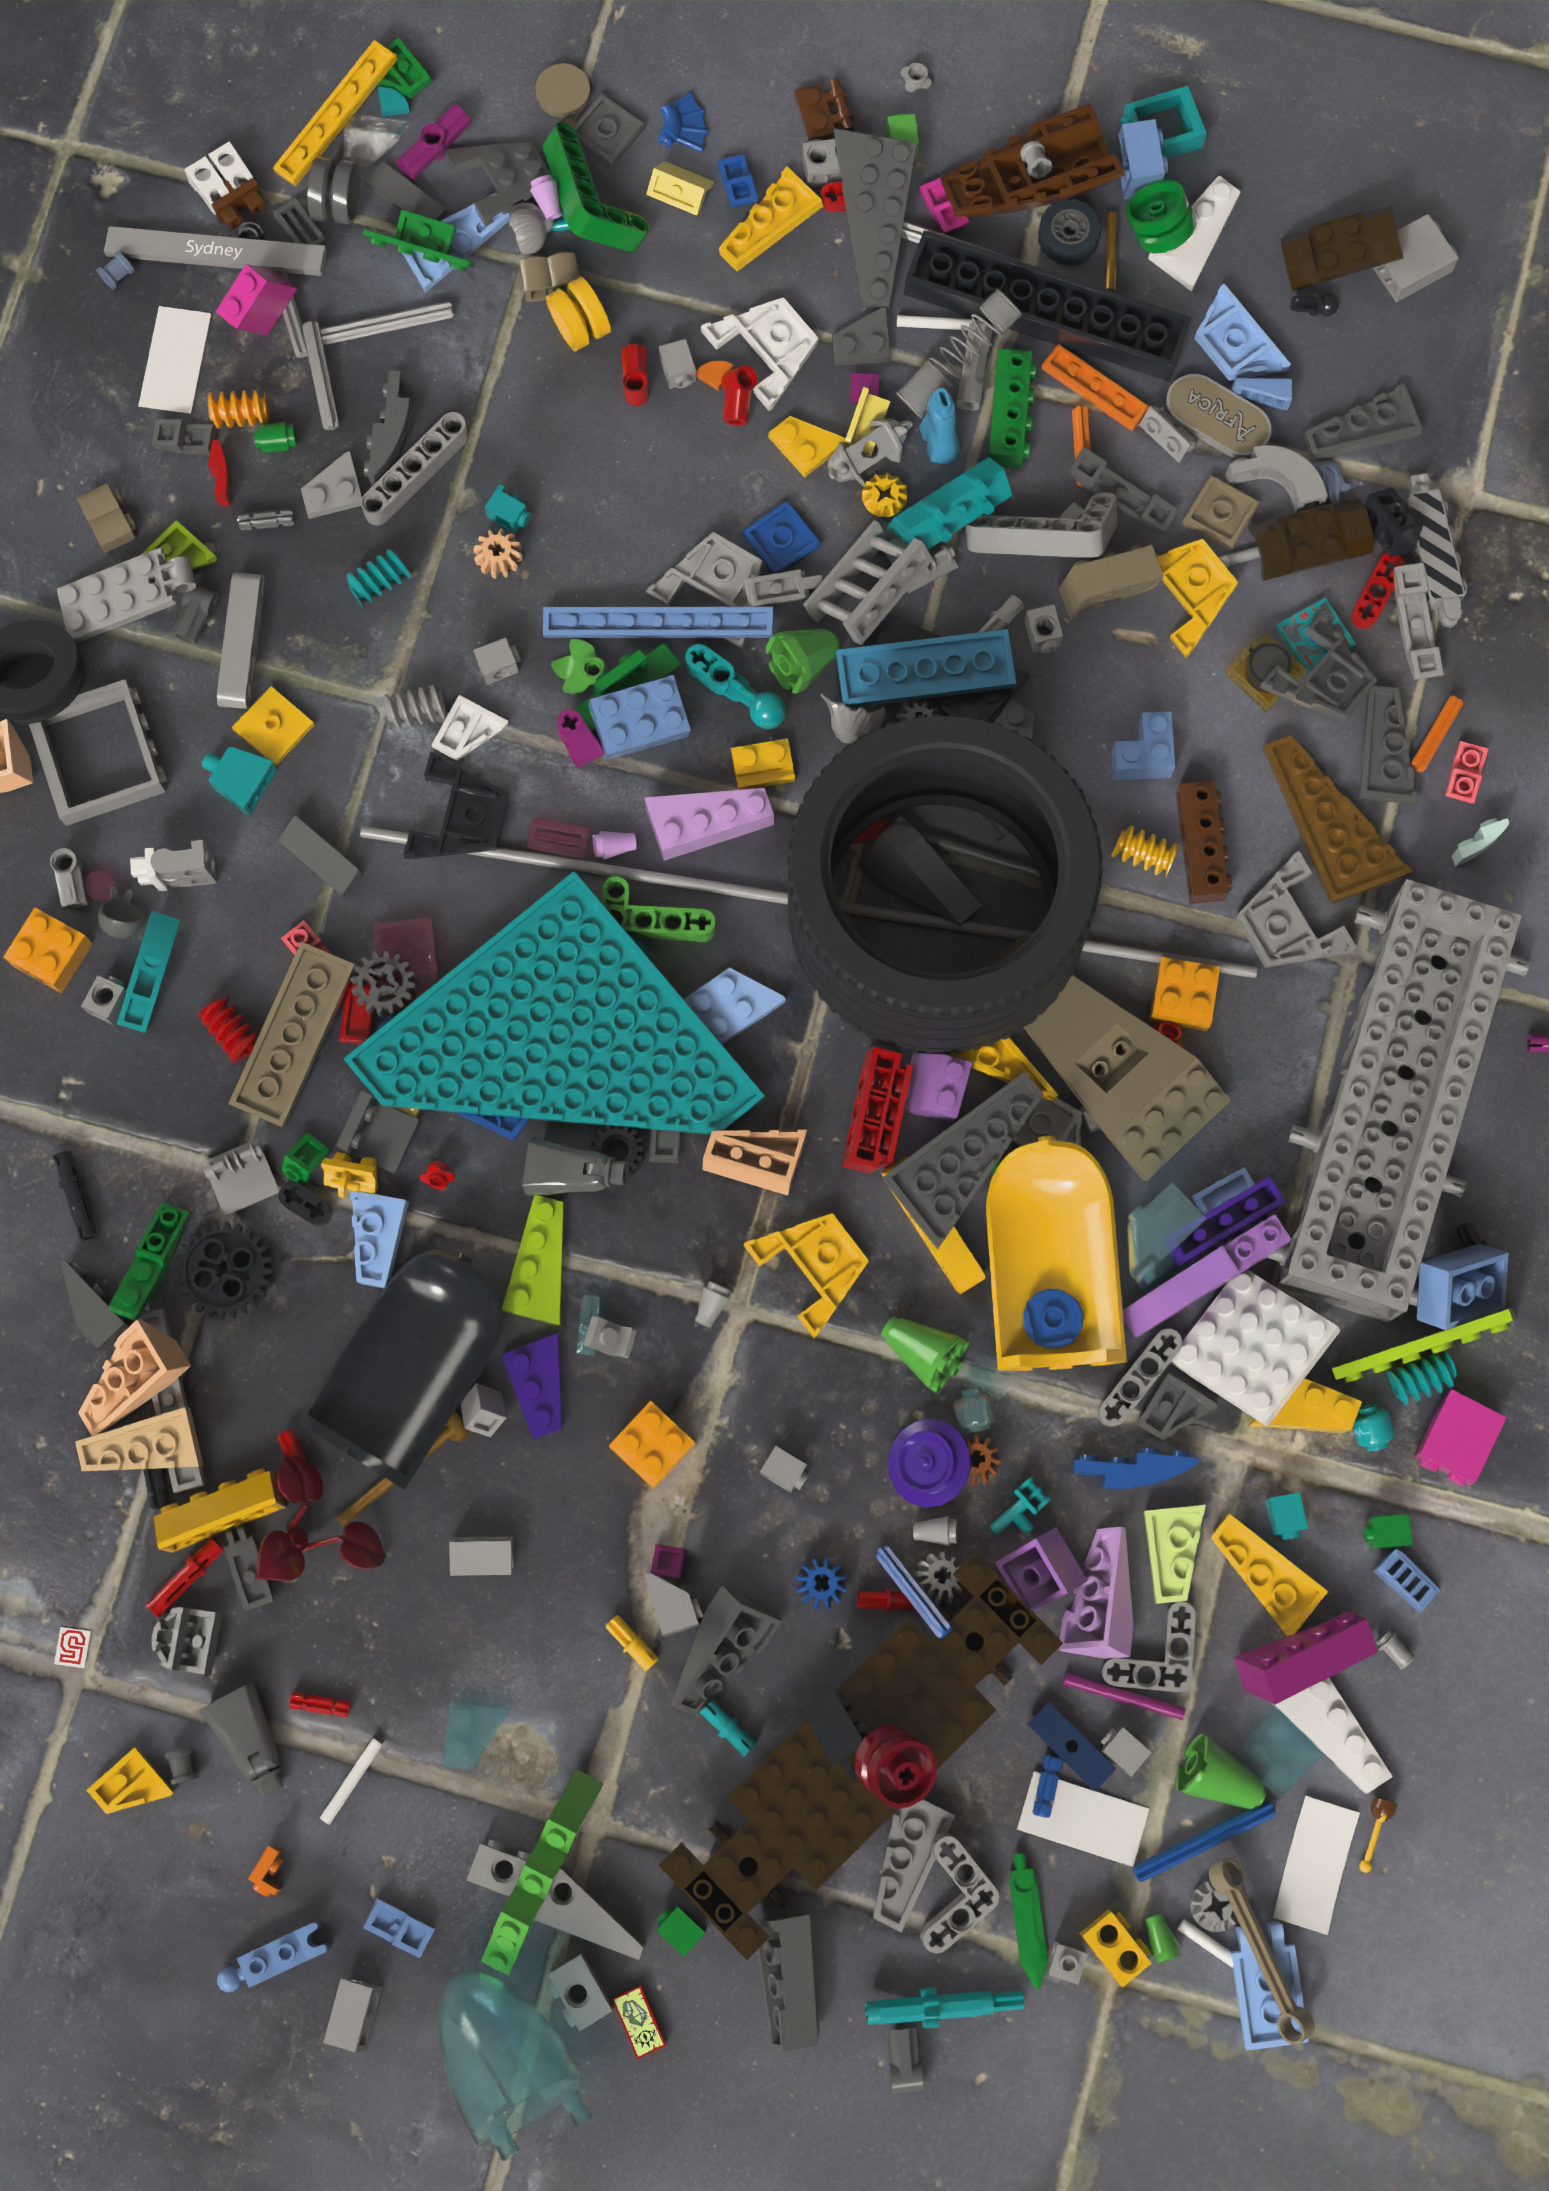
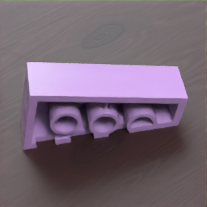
[644,788,774,861]

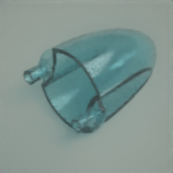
[437,1971,593,2161]

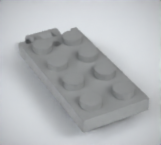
[57,547,196,644]

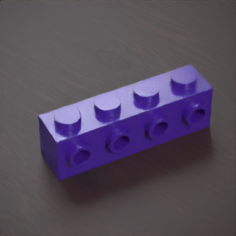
[1162,1176,1286,1267]

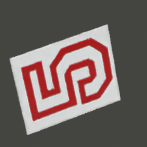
[54,1627,91,1668]

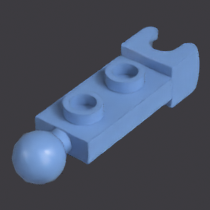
[217,1920,331,1993]

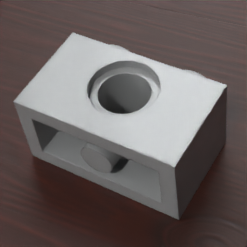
[546,1952,614,2032]

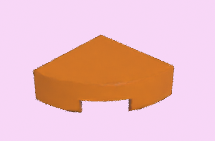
[696,361,734,391]

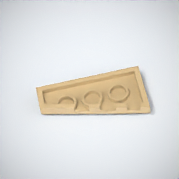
[75,1407,204,1471]

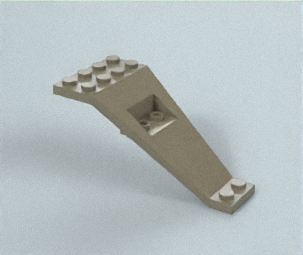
[992,934,1231,1181]

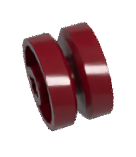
[854,1725,937,1809]

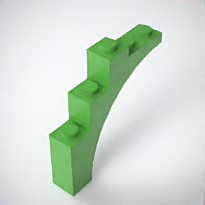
[481,1769,604,1976]

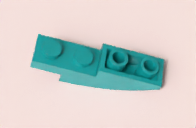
[117,911,180,1033]

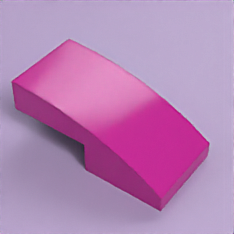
[919,178,969,234]

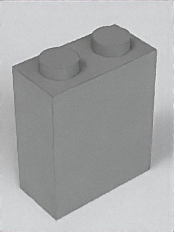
[1373,214,1459,303]

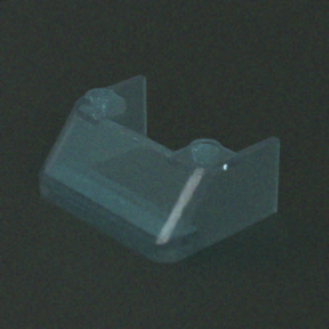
[1127,1182,1207,1292]

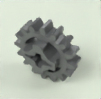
[351,951,416,1017]

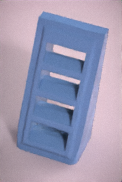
[1231,378,1292,410]
[1373,1547,1440,1613]

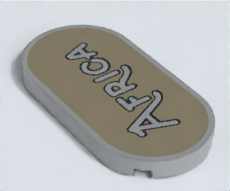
[1166,374,1271,459]

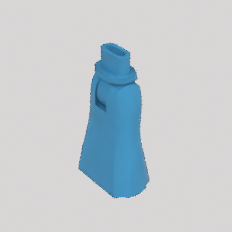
[919,388,961,465]

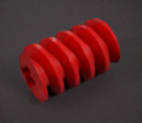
[198,996,258,1063]

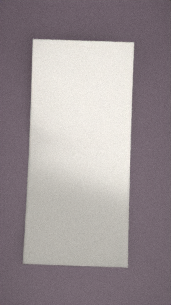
[1273,1796,1360,1935]

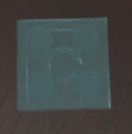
[1234,1709,1323,1799]

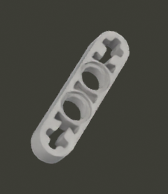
[1098,1329,1182,1428]

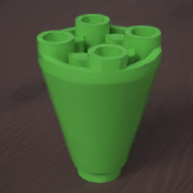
[881,1316,969,1394]

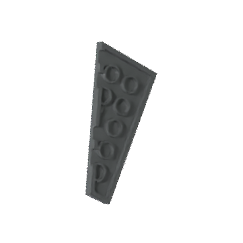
[882,1072,1043,1250]

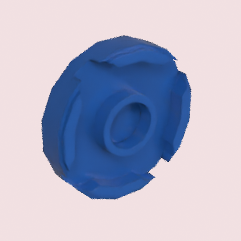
[1022,1289,1083,1349]

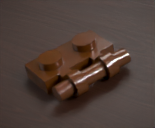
[794,79,855,141]

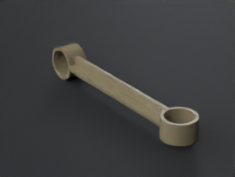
[1209,1857,1315,2045]

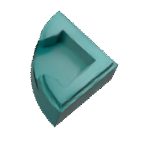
[378,87,410,117]

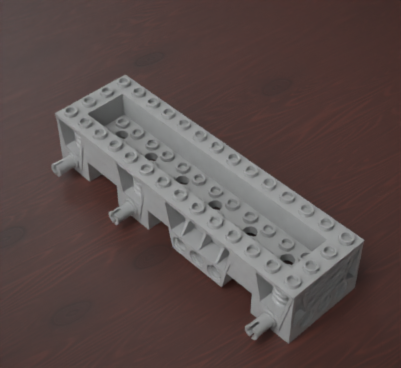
[1266,879,1531,1323]

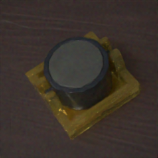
[1225,632,1308,712]

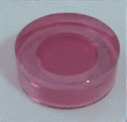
[85,870,116,901]

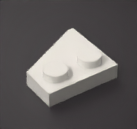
[432,695,508,761]

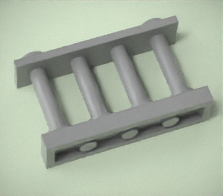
[803,520,933,645]

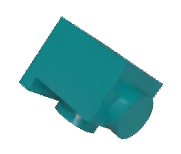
[485,484,532,534]

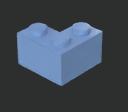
[1118,119,1168,199]
[1111,712,1175,780]

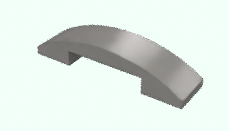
[1394,562,1444,680]

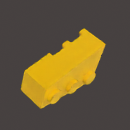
[1249,1378,1362,1433]

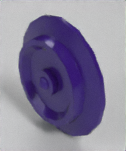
[888,1419,971,1508]

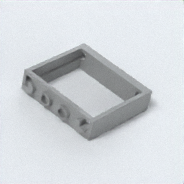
[29,679,167,826]

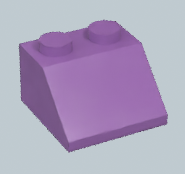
[904,1053,972,1125]
[995,1527,1088,1612]

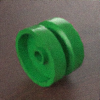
[1125,179,1197,254]

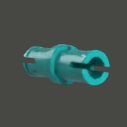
[699,1699,758,1757]

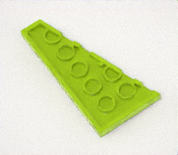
[1332,1308,1517,1383]

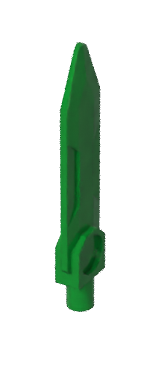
[1009,1852,1048,1989]

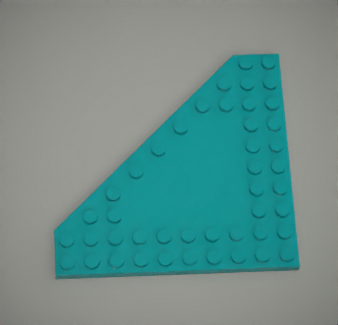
[344,871,765,1135]

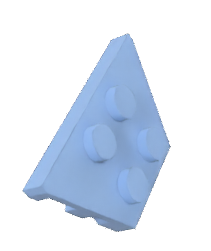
[1194,284,1291,381]
[683,968,786,1045]

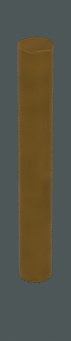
[1105,211,1118,292]

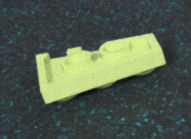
[1144,1505,1206,1604]

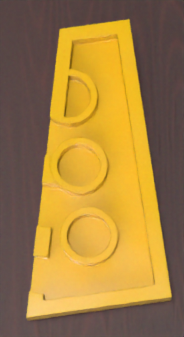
[1210,1513,1328,1636]

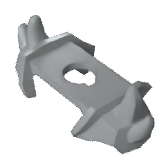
[827,418,913,486]

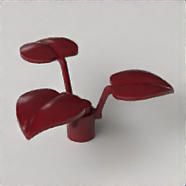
[257,1454,385,1581]

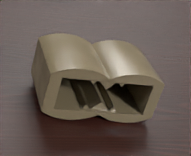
[520,251,579,302]
[76,483,136,553]

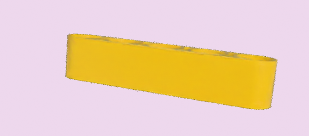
[881,1156,986,1295]

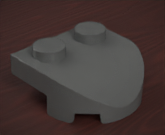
[152,1607,223,1676]

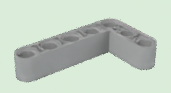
[965,492,1118,558]

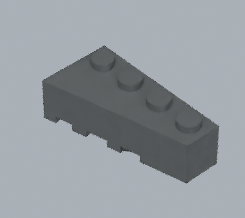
[755,1914,820,2052]

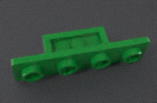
[363,210,476,271]
[574,644,680,733]

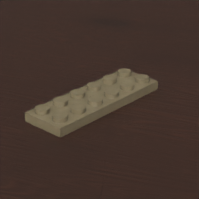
[228,941,356,1128]

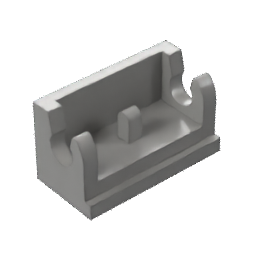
[449,1536,514,1576]
[323,1978,383,2053]

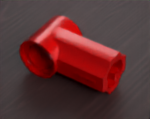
[621,344,649,406]
[721,365,758,426]

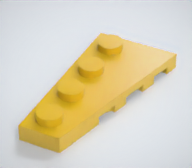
[719,166,823,272]

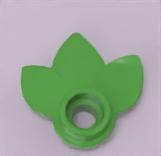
[551,639,608,694]

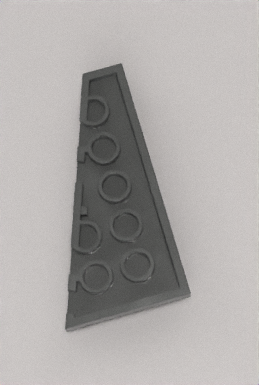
[833,128,917,311]

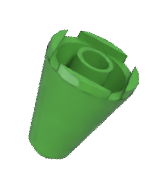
[1175,1734,1266,1809]

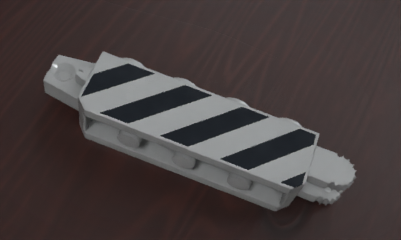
[1406,473,1467,628]

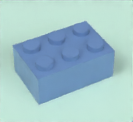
[588,675,691,761]
[1417,1244,1509,1330]

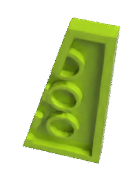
[502,1195,564,1326]

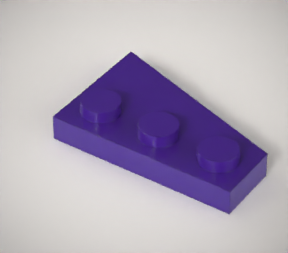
[501,1333,562,1440]

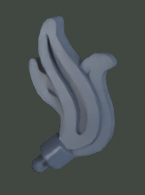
[1311,461,1351,504]

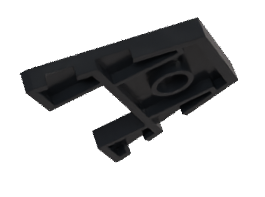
[403,752,510,859]

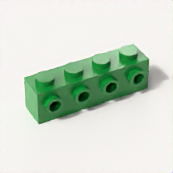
[988,348,1036,468]

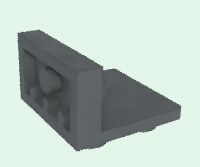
[336,1091,419,1173]

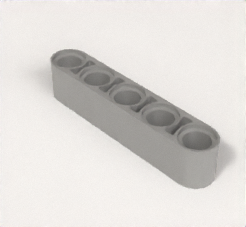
[361,412,469,526]
[217,572,265,709]

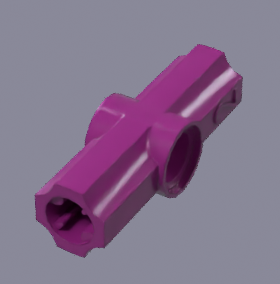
[396,105,471,180]

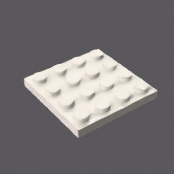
[1170,1270,1340,1427]

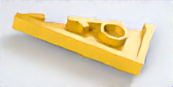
[947,1038,1058,1102]

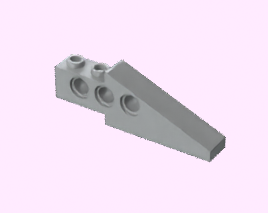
[467,1839,645,1960]

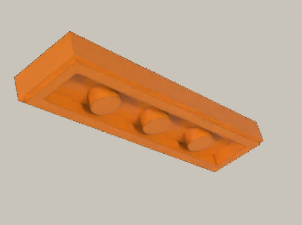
[1041,344,1150,432]

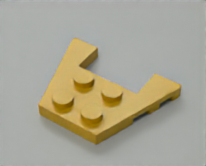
[1157,539,1238,658]
[743,1213,869,1339]

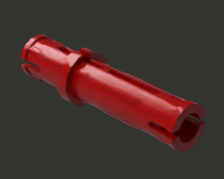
[145,1537,224,1618]

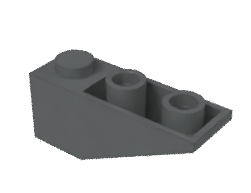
[60,1259,130,1352]

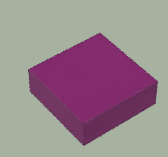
[850,373,880,404]
[651,1544,686,1580]

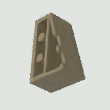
[1059,545,1164,620]

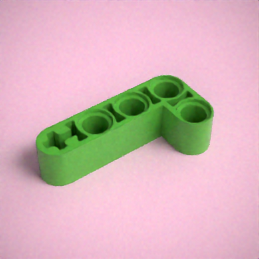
[602,876,716,942]

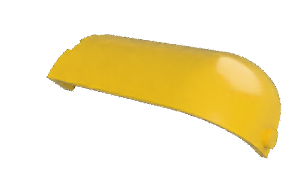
[986,1136,1127,1371]

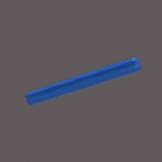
[1133,1801,1276,1882]

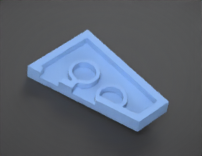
[350,1191,409,1288]

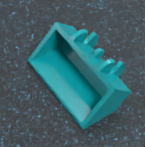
[887,457,1013,550]

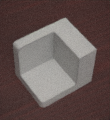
[461,1383,507,1437]

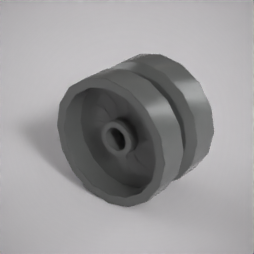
[308,157,360,225]

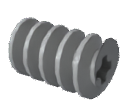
[384,685,447,729]

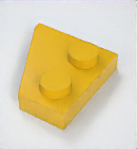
[768,416,845,478]
[86,1747,175,1814]

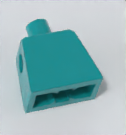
[202,747,278,816]

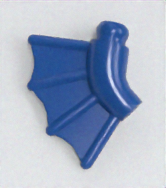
[658,92,709,152]

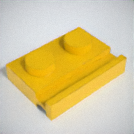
[731,738,795,790]

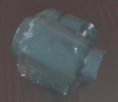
[954,1387,996,1434]

